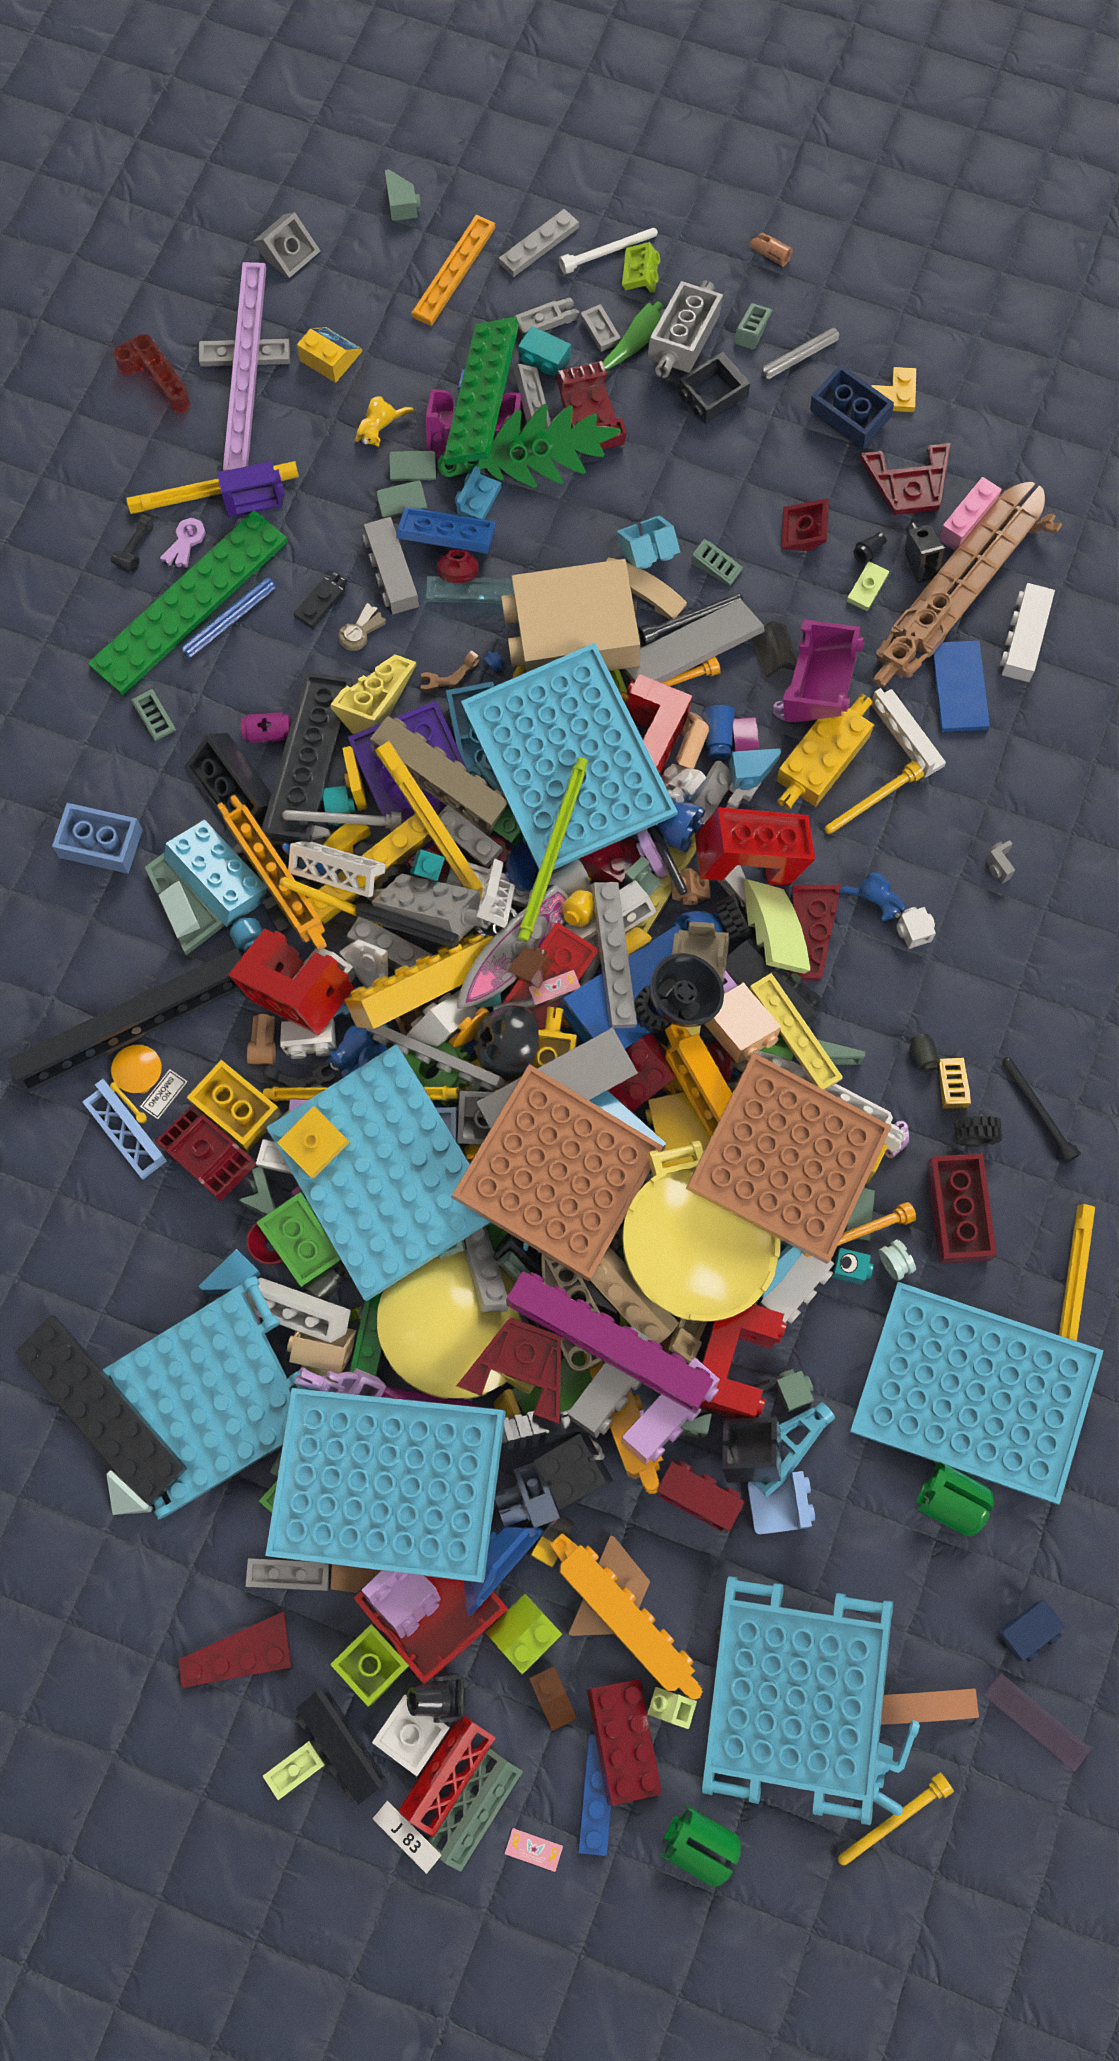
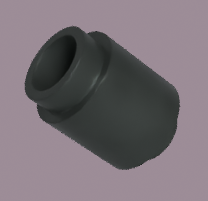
[909,1034,941,1073]
[304,1267,343,1301]

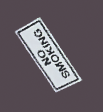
[140,1069,187,1119]

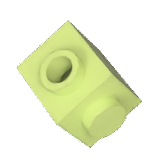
[647,1687,697,1729]

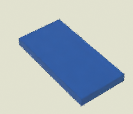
[396,507,496,554]
[932,641,990,732]

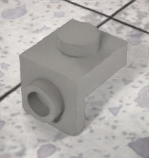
[986,840,1015,884]

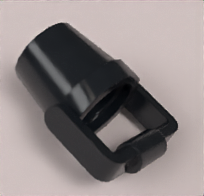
[407,1673,466,1723]

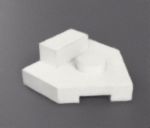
[340,939,388,989]

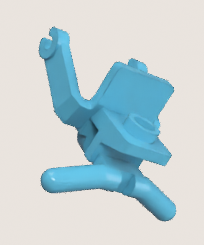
[873,1720,920,1816]

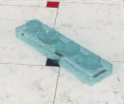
[426,576,514,604]

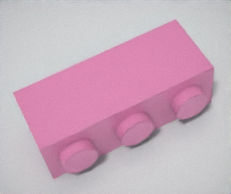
[939,477,1002,551]

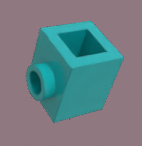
[323,785,355,826]

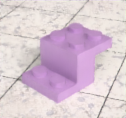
[361,1570,441,1639]

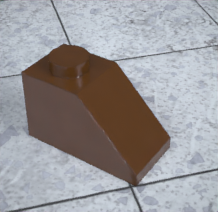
[508,946,552,988]
[529,1666,577,1731]

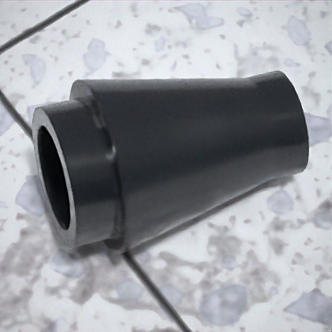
[853,532,887,564]

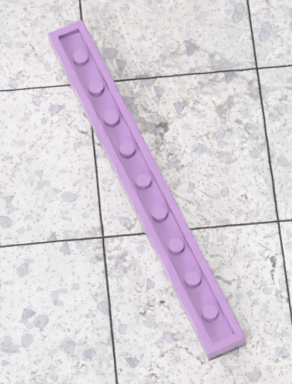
[223,262,266,471]

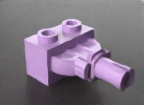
[295,1368,386,1397]

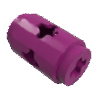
[241,712,292,743]

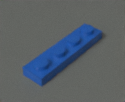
[579,1734,611,1856]

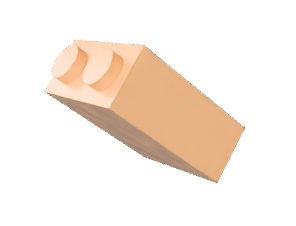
[704,983,781,1063]

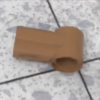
[247,1014,276,1065]

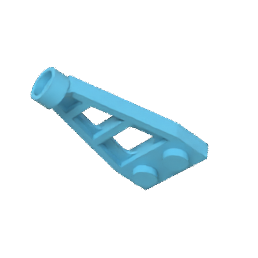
[752,1402,835,1498]

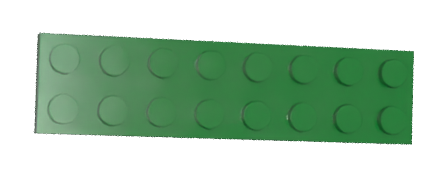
[443,316,519,465]

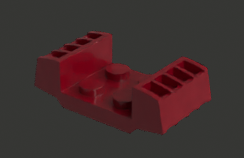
[555,361,627,455]
[155,1105,256,1202]

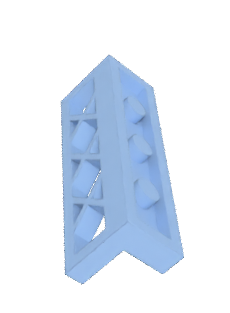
[83,1079,167,1180]

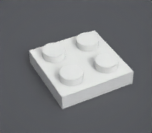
[372,1694,450,1776]

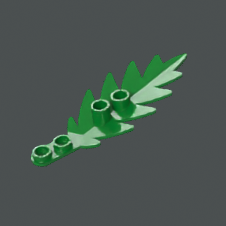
[438,404,621,488]

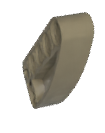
[542,1253,604,1374]

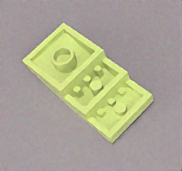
[744,879,810,974]

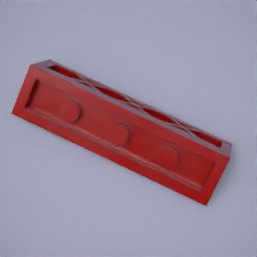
[398,1715,496,1837]

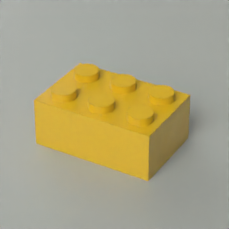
[187,1060,282,1152]

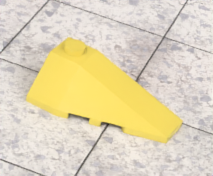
[331,655,416,734]

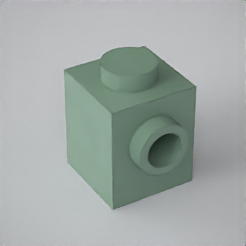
[775,1369,814,1413]

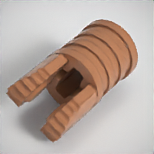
[750,233,793,267]

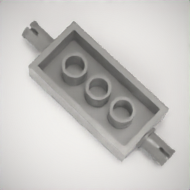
[647,280,723,378]
[367,873,491,941]

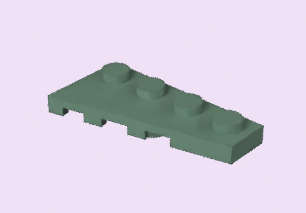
[145,853,225,955]

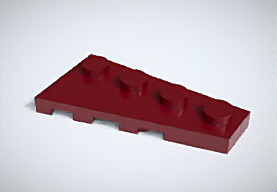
[792,884,842,981]
[179,1611,292,1688]

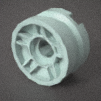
[878,1240,916,1281]

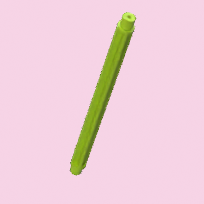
[517,757,588,942]

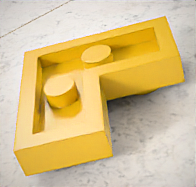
[871,367,916,412]

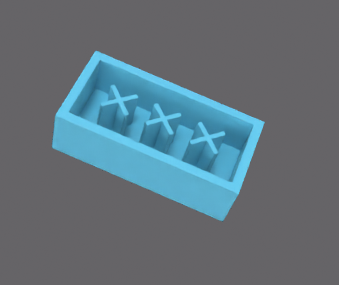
[164,820,267,927]

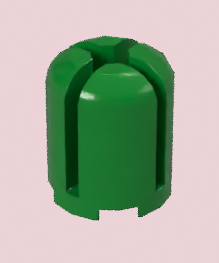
[916,1462,994,1536]
[659,1804,741,1887]

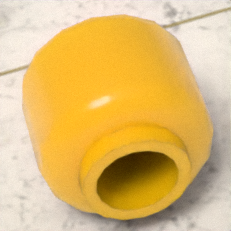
[562,890,595,927]

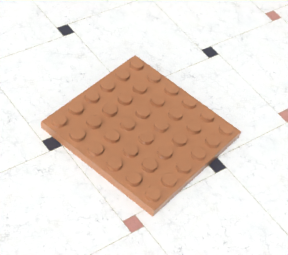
[686,1053,892,1264]
[450,1064,663,1281]

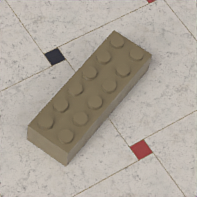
[370,716,508,836]

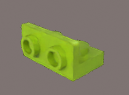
[622,242,660,293]

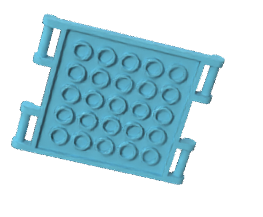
[103,1276,311,1520]
[702,1576,893,1825]

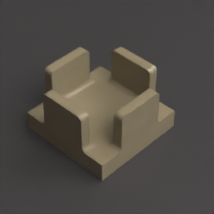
[672,922,729,983]

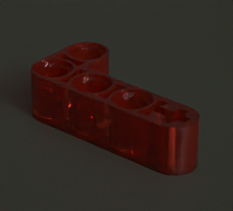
[113,334,191,413]

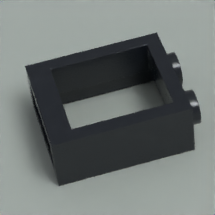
[678,352,750,424]

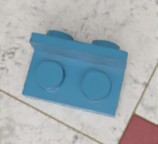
[455,466,501,520]

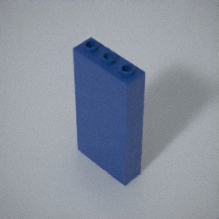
[557,925,682,1051]

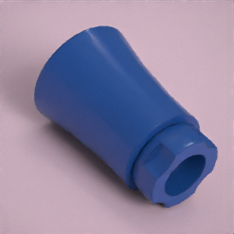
[702,705,735,760]

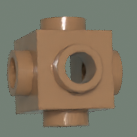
[671,868,710,906]

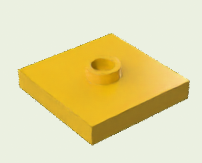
[342,746,367,811]
[277,1106,350,1179]

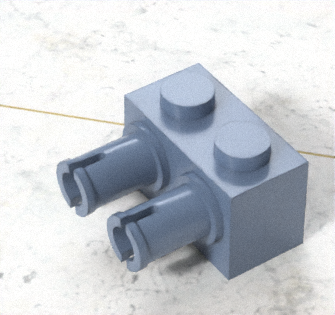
[495,1462,560,1528]

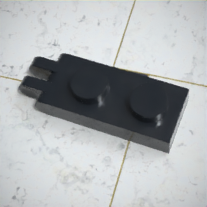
[294,572,347,630]

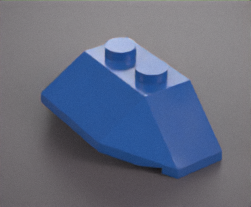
[464,1527,544,1616]

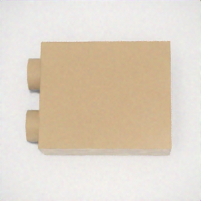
[501,559,640,673]

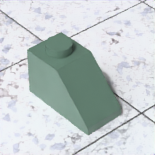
[385,169,421,221]

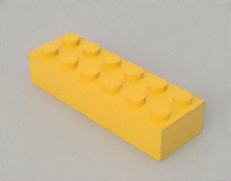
[345,933,493,1029]

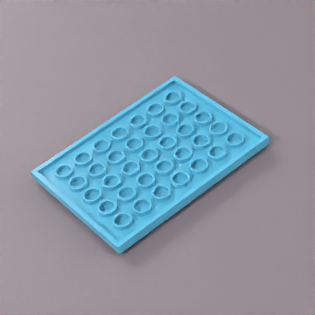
[461,643,678,870]
[266,1044,490,1301]
[850,1282,1104,1505]
[265,1388,506,1583]

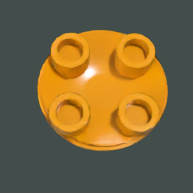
[448,1006,490,1048]
[111,1045,162,1094]

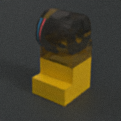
[530,1512,575,1567]

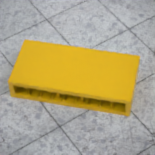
[645,1092,710,1168]

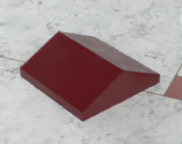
[782,499,829,551]

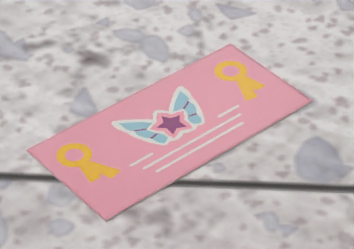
[529,970,580,1005]
[505,1828,563,1872]

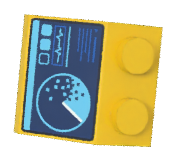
[297,327,362,383]

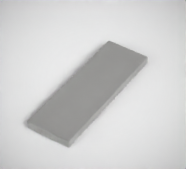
[623,599,765,683]
[476,1028,637,1129]

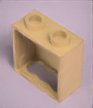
[287,1328,357,1373]

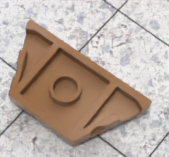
[569,1535,650,1636]

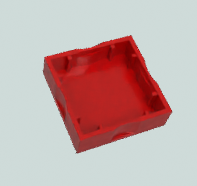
[354,1576,509,1684]

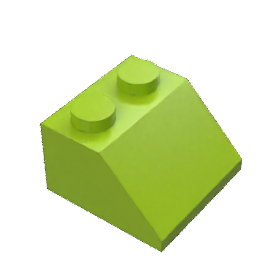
[485,1594,562,1674]
[330,1624,409,1706]

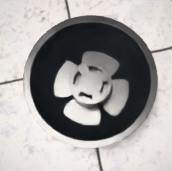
[650,953,724,1027]
[475,1005,539,1081]

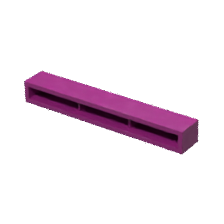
[506,1272,714,1414]

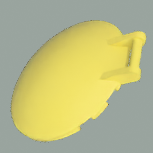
[622,1141,780,1322]
[377,1251,534,1399]

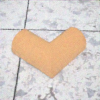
[676,712,709,769]

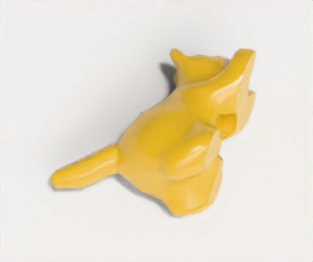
[354,396,414,447]

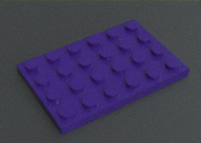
[347,701,495,868]

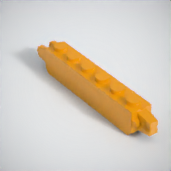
[217,795,327,951]
[665,1024,732,1138]
[583,1354,663,1494]
[550,1533,703,1700]

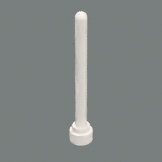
[559,228,658,275]

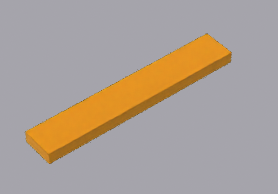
[412,215,495,326]

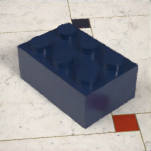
[810,364,894,449]

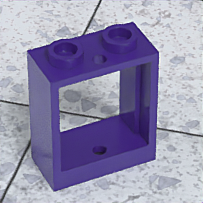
[217,461,285,518]

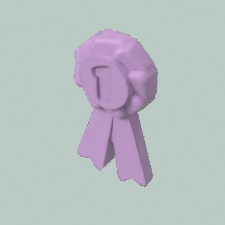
[160,518,205,568]

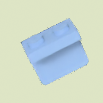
[748,1471,815,1535]

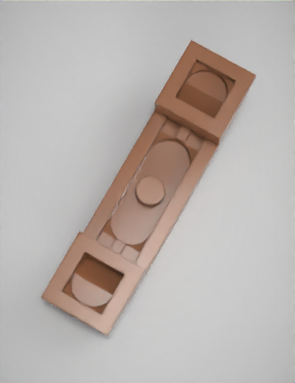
[881,1688,979,1725]

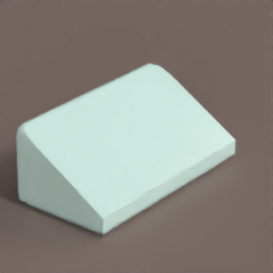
[159,881,200,938]

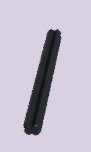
[355,902,459,948]

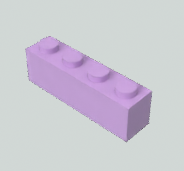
[621,1358,720,1465]

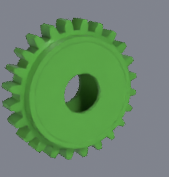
[404,1037,473,1108]

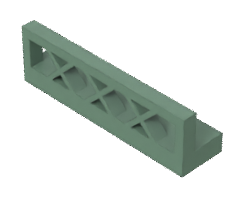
[428,1748,523,1872]

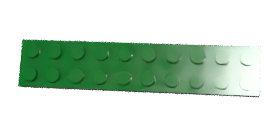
[88,510,288,696]

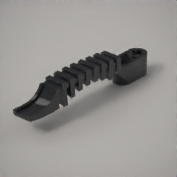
[501,1410,587,1450]

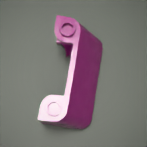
[426,389,521,459]
[783,619,864,723]

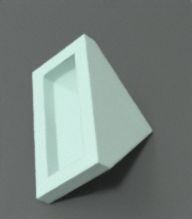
[107,1470,154,1515]

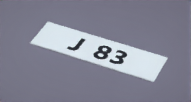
[373,1801,441,1874]

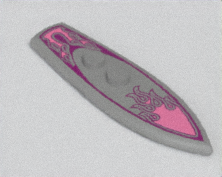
[457,885,568,1009]

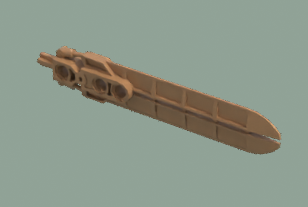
[873,482,1045,687]

